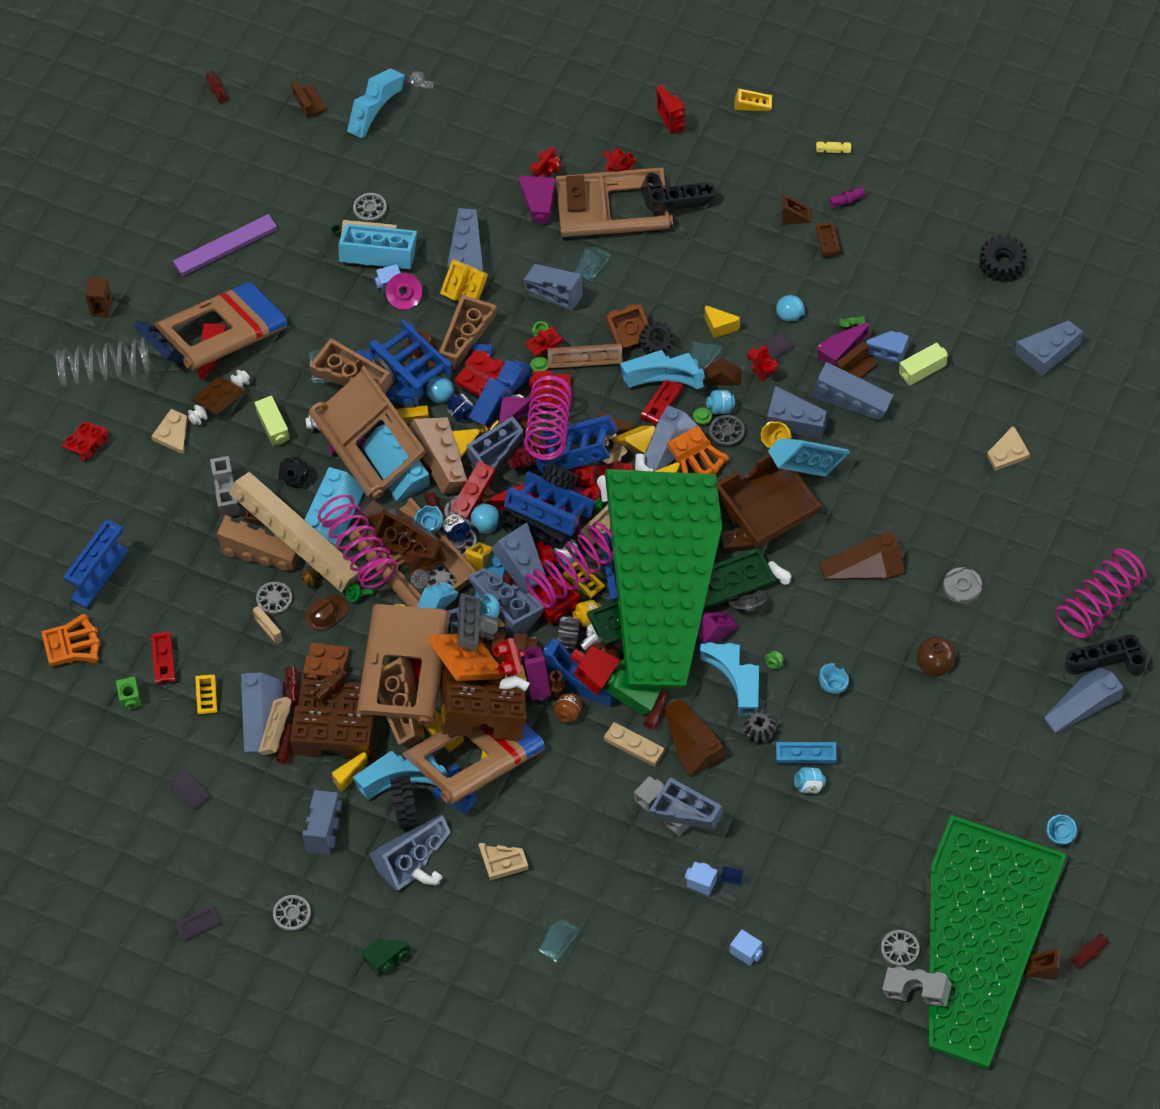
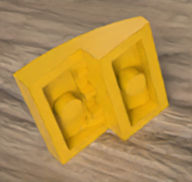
[440,260,488,301]

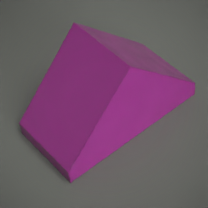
[499,397,531,424]

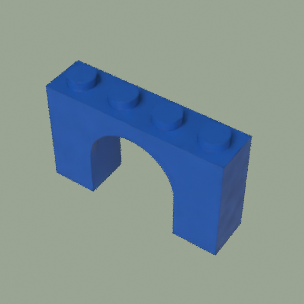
[356,350,429,408]

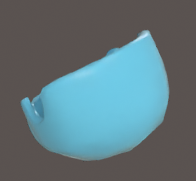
[776,295,805,322]
[426,376,455,404]
[471,504,500,534]
[414,505,443,534]
[480,594,500,618]
[819,663,849,694]
[1046,814,1077,845]

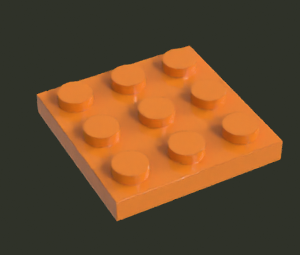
[427,634,503,681]

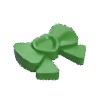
[839,316,866,328]

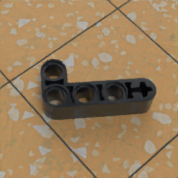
[641,173,716,211]
[502,507,574,549]
[1065,634,1147,676]

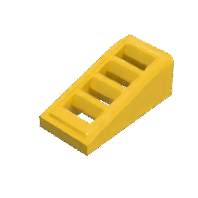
[734,89,772,111]
[563,559,605,599]
[195,674,217,715]
[332,752,368,792]

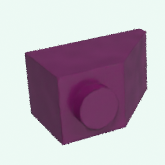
[697,612,739,644]

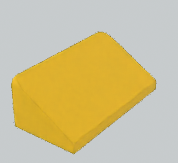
[396,405,429,425]

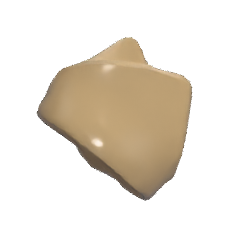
[601,433,628,464]

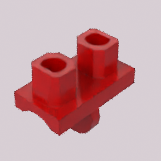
[529,147,561,178]
[603,148,636,172]
[525,326,563,358]
[747,345,778,382]
[567,466,595,486]
[534,541,560,574]
[492,638,526,677]

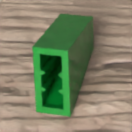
[604,670,661,715]

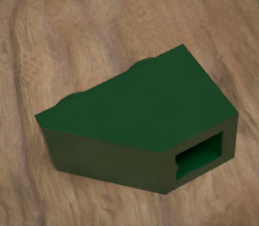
[361,939,410,977]

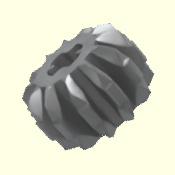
[557,616,580,649]
[743,709,776,743]

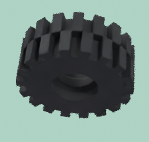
[980,235,1027,283]
[390,776,418,829]

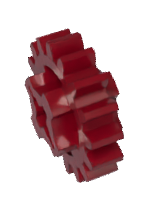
[507,443,547,469]

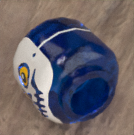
[446,393,474,421]
[442,515,470,542]

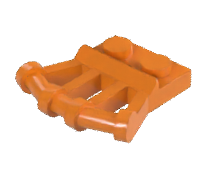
[666,426,730,475]
[41,614,101,667]

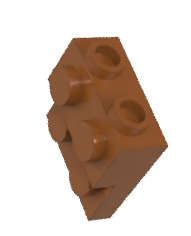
[605,303,654,350]
[303,643,350,682]

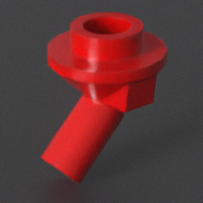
[579,485,601,501]

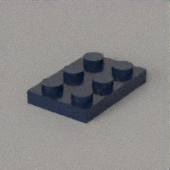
[133,320,185,365]

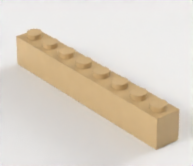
[229,472,360,592]

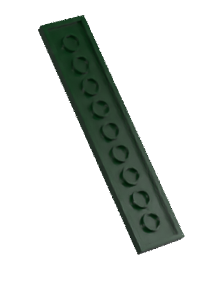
[587,548,776,647]

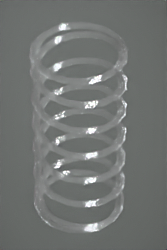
[56,336,150,388]

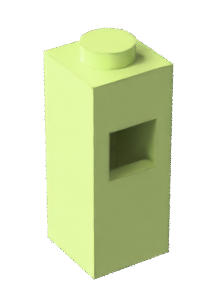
[899,342,948,386]
[254,396,290,446]

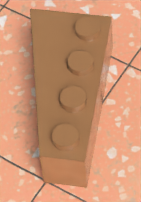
[439,295,497,370]
[409,417,467,494]
[378,657,425,747]

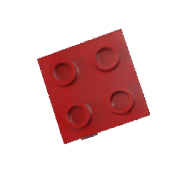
[61,421,109,461]

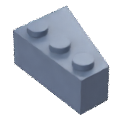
[524,264,583,311]
[1015,320,1082,376]
[767,386,827,439]
[466,416,524,472]
[491,523,545,594]
[649,777,724,830]
[302,790,342,855]

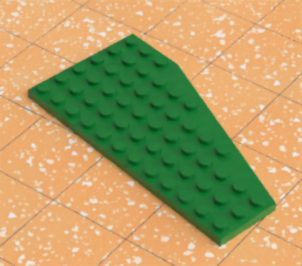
[605,469,722,688]
[929,815,1067,1069]

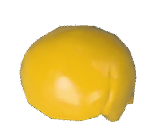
[761,421,792,448]

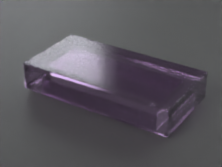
[757,332,794,360]
[169,770,210,810]
[175,905,221,942]

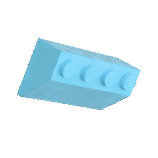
[339,223,417,269]
[362,421,430,503]
[768,438,850,477]
[305,467,365,550]

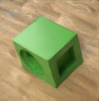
[116,676,142,710]

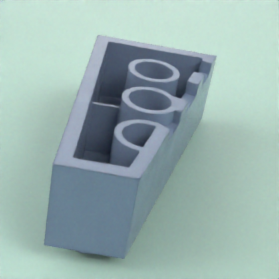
[447,208,483,271]
[809,362,893,421]

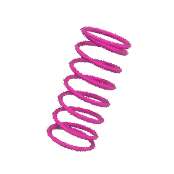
[524,376,572,460]
[317,495,397,588]
[525,522,613,608]
[1056,548,1147,638]

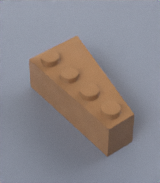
[309,338,394,394]
[217,515,300,571]

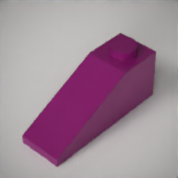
[817,322,869,366]

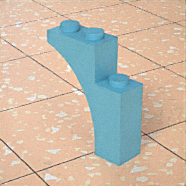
[347,68,405,138]
[620,350,705,389]
[399,583,459,659]
[700,642,759,716]
[353,751,447,800]

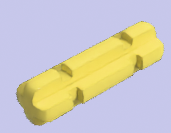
[816,141,851,153]

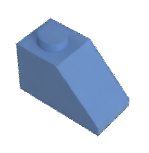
[866,331,909,363]

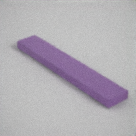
[173,214,278,277]

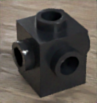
[278,457,309,485]

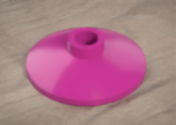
[386,273,422,309]

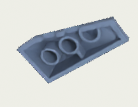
[1044,667,1124,734]

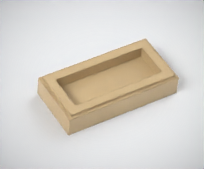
[253,606,283,645]

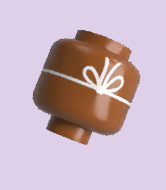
[554,693,583,723]

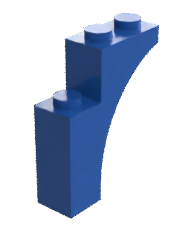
[469,359,533,427]
[543,638,616,707]

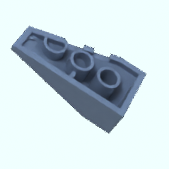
[643,405,702,471]
[468,568,545,638]
[241,672,283,754]
[370,815,451,890]

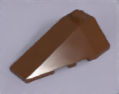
[372,509,441,558]
[819,531,905,580]
[664,698,724,778]

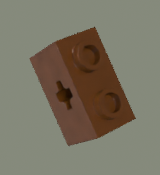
[85,277,113,318]

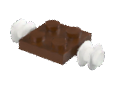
[188,370,250,425]

